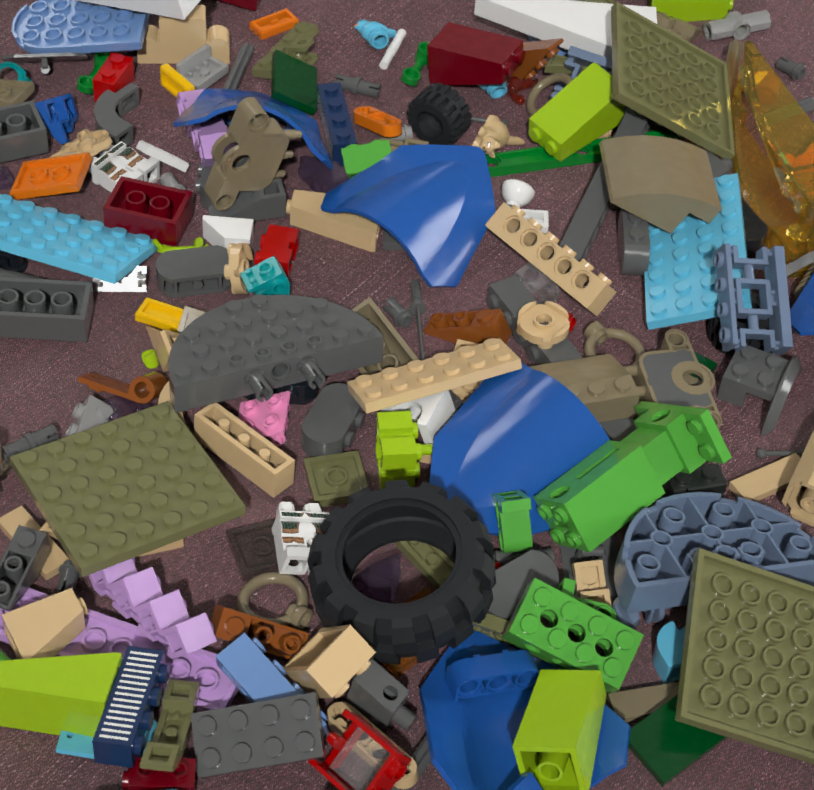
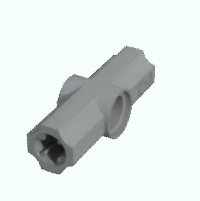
[703,10,771,42]

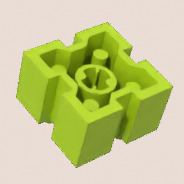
[375,411,433,489]

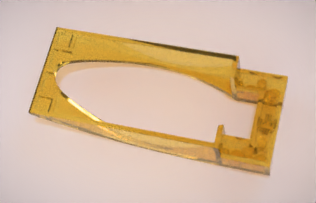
[731,40,814,279]

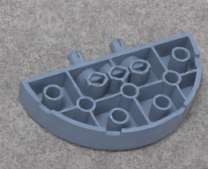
[614,492,814,613]

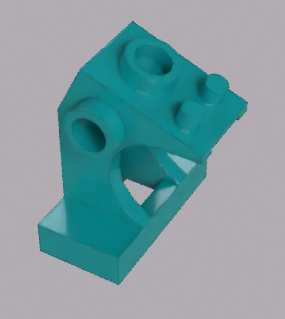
[240,256,290,295]

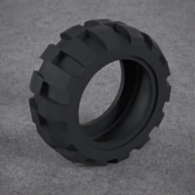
[307,480,496,665]

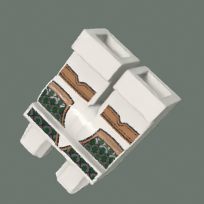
[88,141,160,193]
[271,502,329,575]

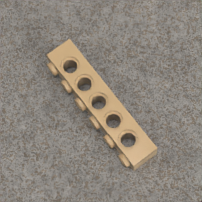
[485,202,617,316]

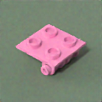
[238,390,291,447]

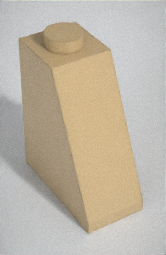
[2,588,88,659]

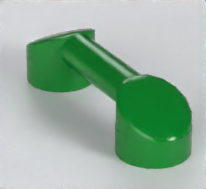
[400,42,429,87]
[76,52,113,95]

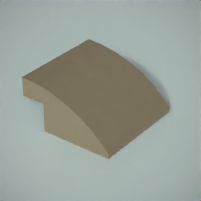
[599,135,722,234]

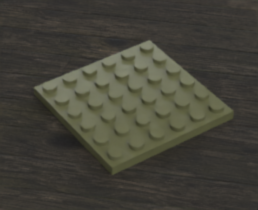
[611,1,735,159]
[10,401,246,577]
[675,548,814,765]

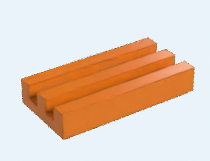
[249,8,299,40]

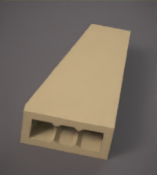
[286,189,380,252]

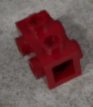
[122,756,197,790]

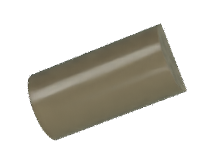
[352,297,419,375]

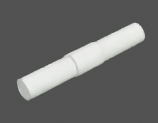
[379,29,406,70]

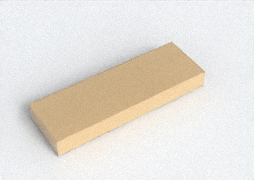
[728,453,801,502]
[0,505,70,581]

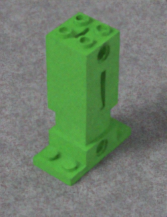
[533,401,732,552]

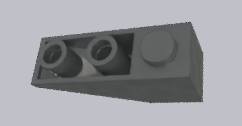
[207,178,286,221]
[0,525,51,611]

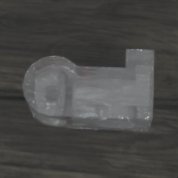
[513,262,561,305]

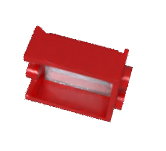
[308,709,412,790]

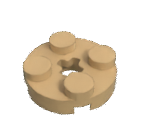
[224,243,253,295]
[516,301,570,349]

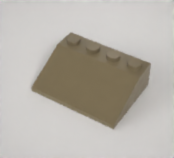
[528,354,640,423]

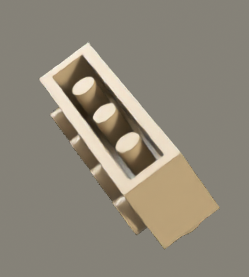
[194,403,295,498]

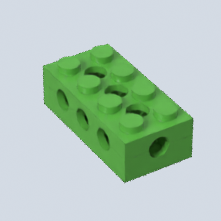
[502,578,644,694]

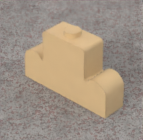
[137,5,230,64]

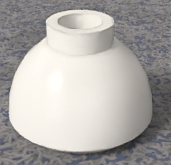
[502,179,535,208]

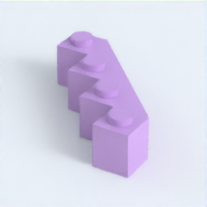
[176,89,236,167]
[89,558,217,659]

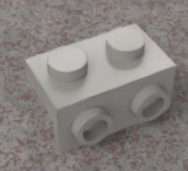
[176,44,229,90]
[65,395,119,437]

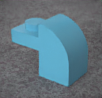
[652,621,686,684]

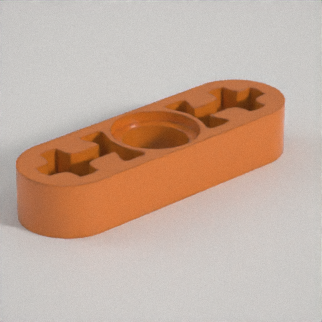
[353,106,402,137]

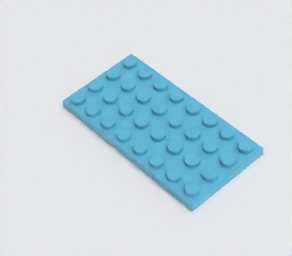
[644,173,752,330]
[0,194,158,284]

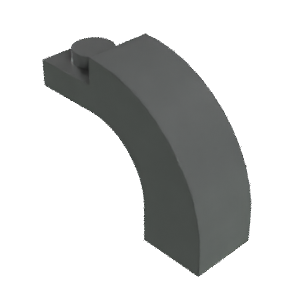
[94,82,140,148]

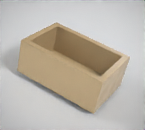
[283,625,376,698]

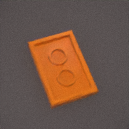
[9,153,92,200]

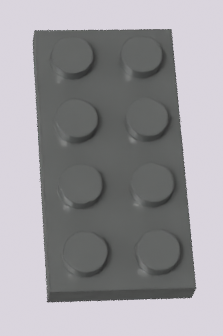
[191,692,326,779]

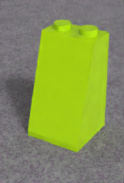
[648,0,734,22]
[528,62,625,161]
[0,652,122,737]
[512,670,607,790]

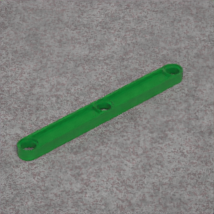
[486,129,681,177]

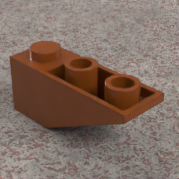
[510,38,564,84]
[424,308,512,344]
[211,604,309,660]

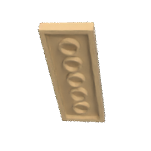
[347,338,522,414]

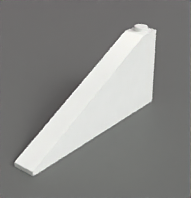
[474,0,657,59]

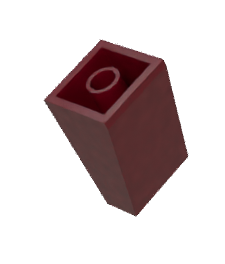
[427,22,525,85]

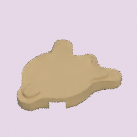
[48,129,113,158]

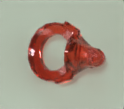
[507,76,539,105]

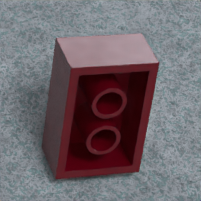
[103,176,193,247]

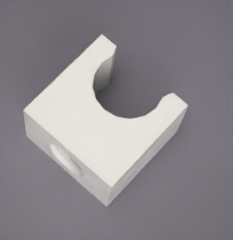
[376,390,455,444]

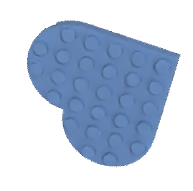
[11,0,150,54]

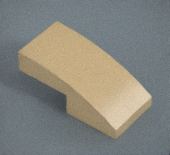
[571,559,612,607]

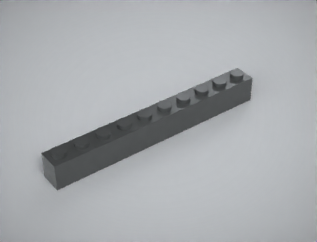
[486,275,637,442]

